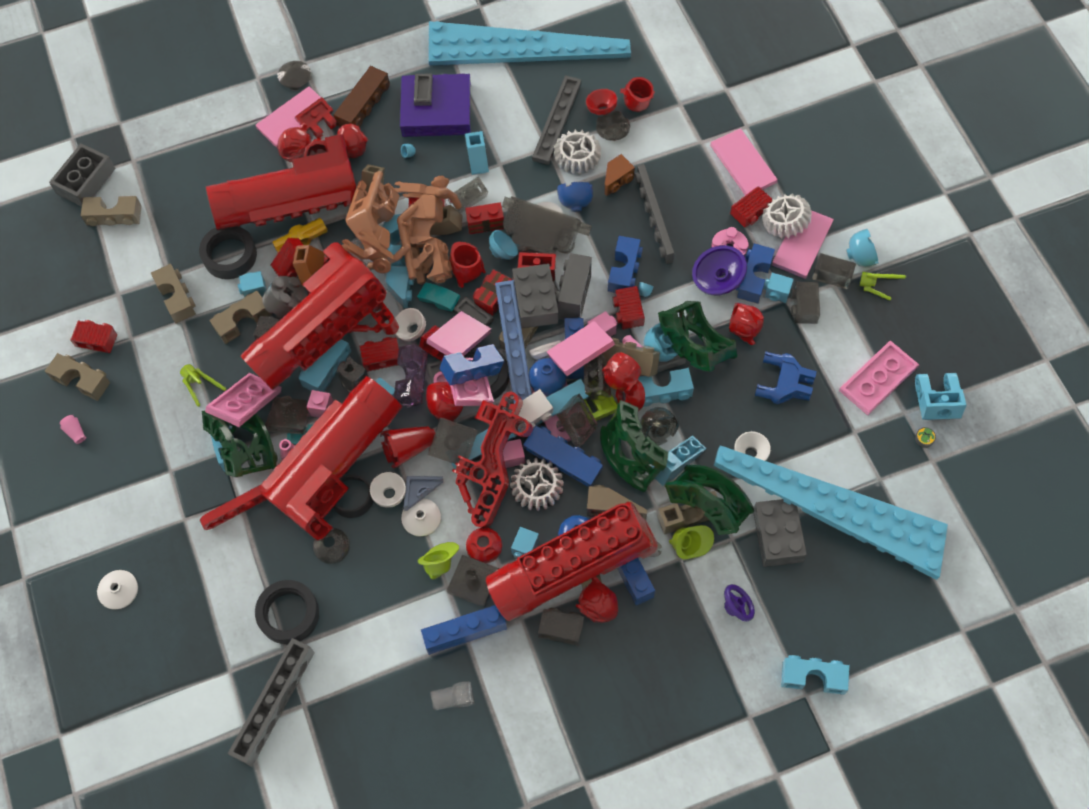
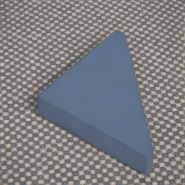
[404,476,443,511]

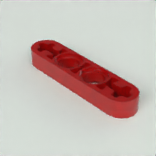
[200,485,267,530]

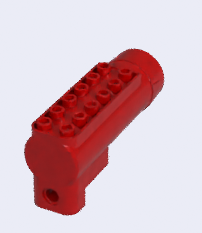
[206,135,356,230]
[240,242,387,390]
[260,376,402,540]
[486,501,658,621]

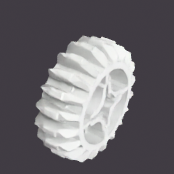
[554,129,601,174]
[762,193,812,239]
[510,458,564,511]

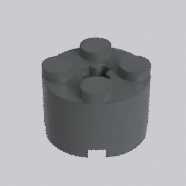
[262,276,306,319]

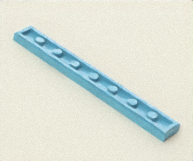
[445,379,590,470]

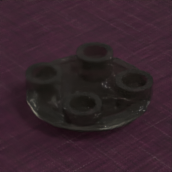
[277,61,312,91]
[596,111,630,141]

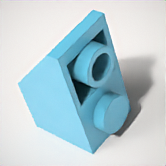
[465,131,489,175]
[386,266,414,308]

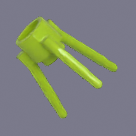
[860,272,906,300]
[180,364,226,407]

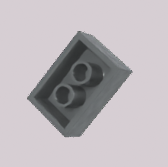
[49,143,116,206]
[556,253,592,320]
[512,264,558,329]
[753,499,807,567]

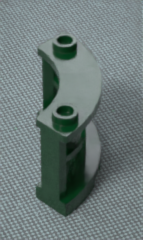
[658,301,738,372]
[600,400,669,492]
[202,411,278,478]
[665,465,755,535]

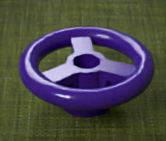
[724,584,755,622]

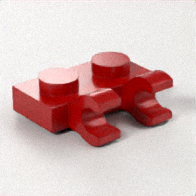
[295,97,337,139]

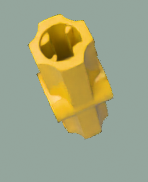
[272,217,328,253]

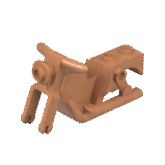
[342,171,411,274]
[394,176,462,285]

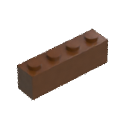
[334,65,390,127]

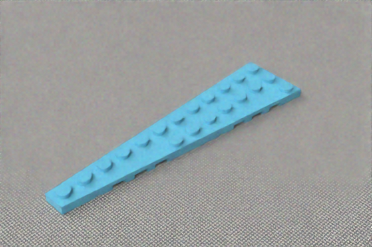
[429,21,631,66]
[714,445,948,580]

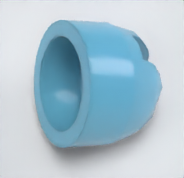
[401,144,416,158]
[638,282,654,297]

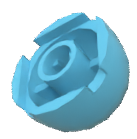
[846,229,879,267]
[644,323,678,362]

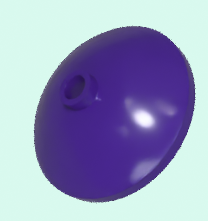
[692,245,747,296]

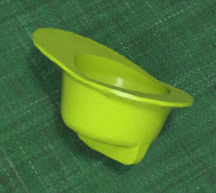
[669,525,714,560]
[418,542,459,580]

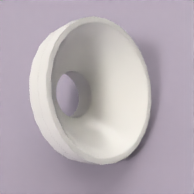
[395,308,426,342]
[529,340,562,361]
[734,432,770,461]
[370,472,406,508]

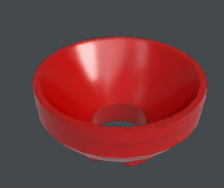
[586,89,617,116]
[616,380,645,412]
[466,528,502,564]

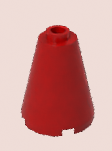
[380,426,437,468]

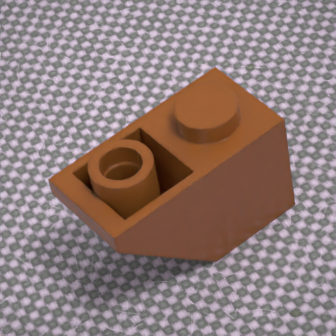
[605,154,635,196]
[293,245,325,289]

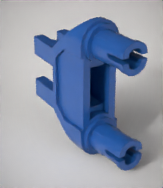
[755,351,817,404]

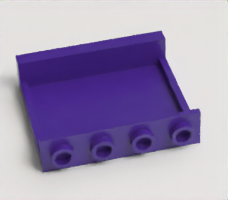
[400,73,471,137]

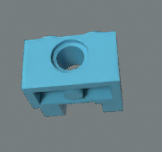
[915,373,967,420]

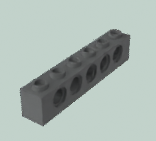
[228,638,315,767]

